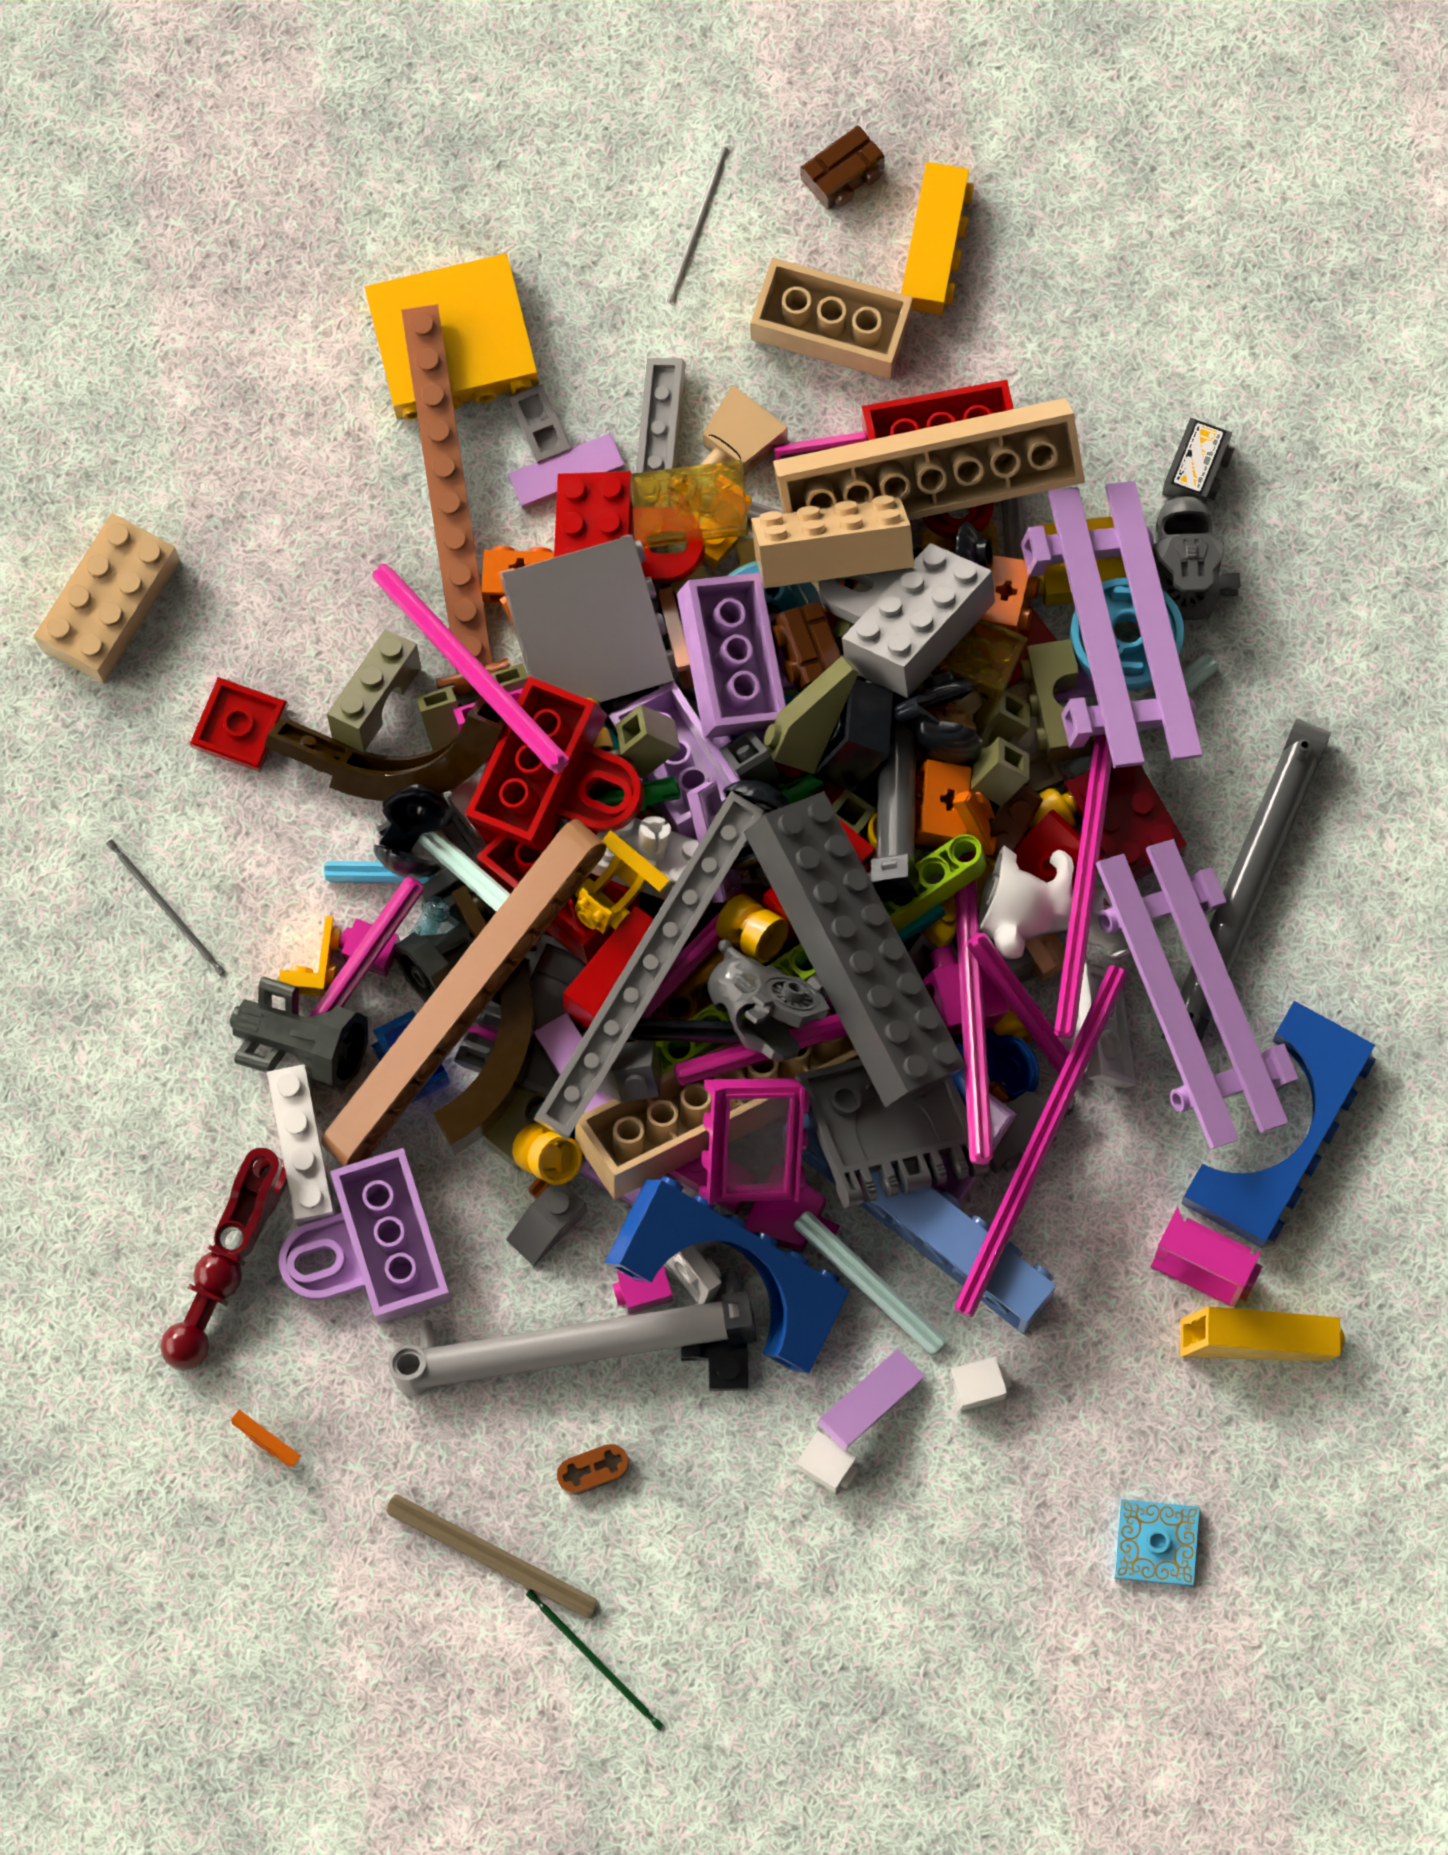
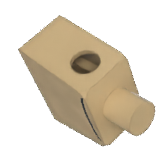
[700,385,788,479]

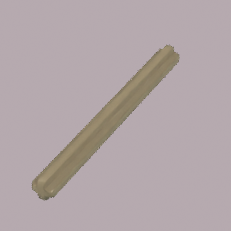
[386,1494,598,1619]

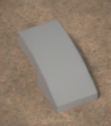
[508,384,571,462]

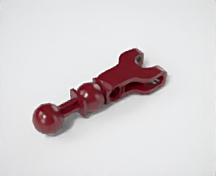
[160,1148,288,1371]

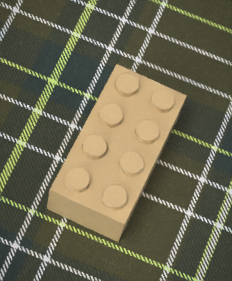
[750,258,913,380]
[751,495,915,588]
[34,513,181,684]

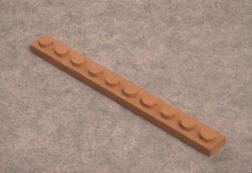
[401,304,492,671]

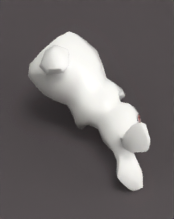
[978,846,1132,961]

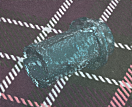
[410,896,450,936]

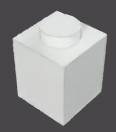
[950,1356,1012,1412]
[796,1430,859,1494]

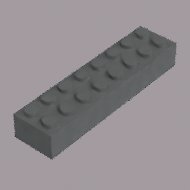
[744,791,967,1108]

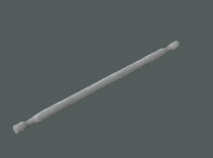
[667,147,728,303]

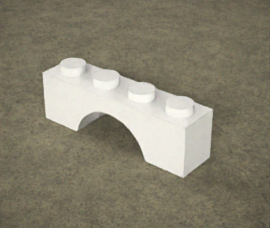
[267,1064,336,1227]

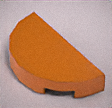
[952,790,996,855]
[231,1409,301,1467]

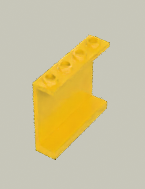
[364,253,539,420]

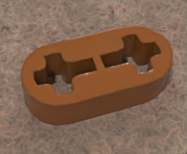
[557,1444,629,1495]

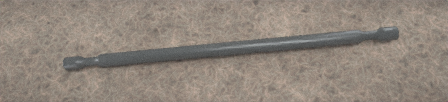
[106,839,225,976]

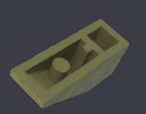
[764,656,859,774]

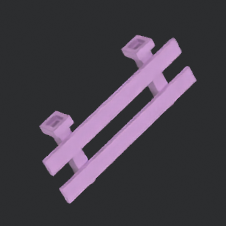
[1021,481,1203,768]
[1096,839,1298,1150]

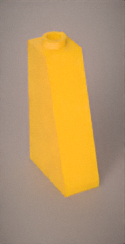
[1180,1306,1345,1362]

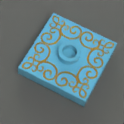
[1114,1499,1200,1587]

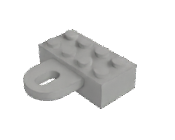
[818,543,995,698]

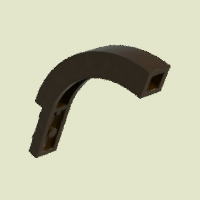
[264,696,507,802]
[433,886,536,1155]

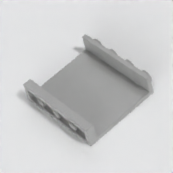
[498,534,677,703]

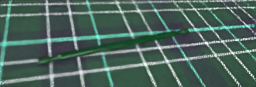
[526,1590,663,1730]

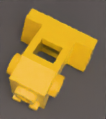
[574,830,674,934]

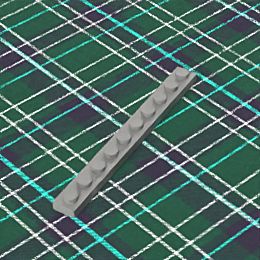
[613,358,686,711]
[533,791,765,1139]

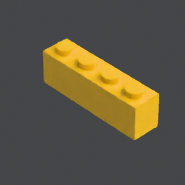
[901,162,975,316]

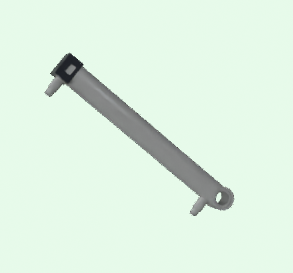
[388,1270,757,1396]

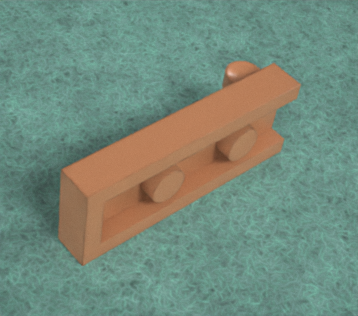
[657,586,694,690]

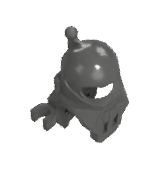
[1152,496,1241,620]
[707,939,830,1062]

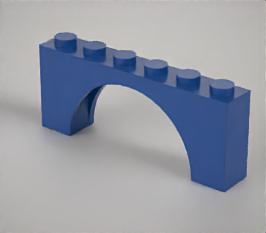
[1181,1001,1376,1248]
[604,1176,850,1373]

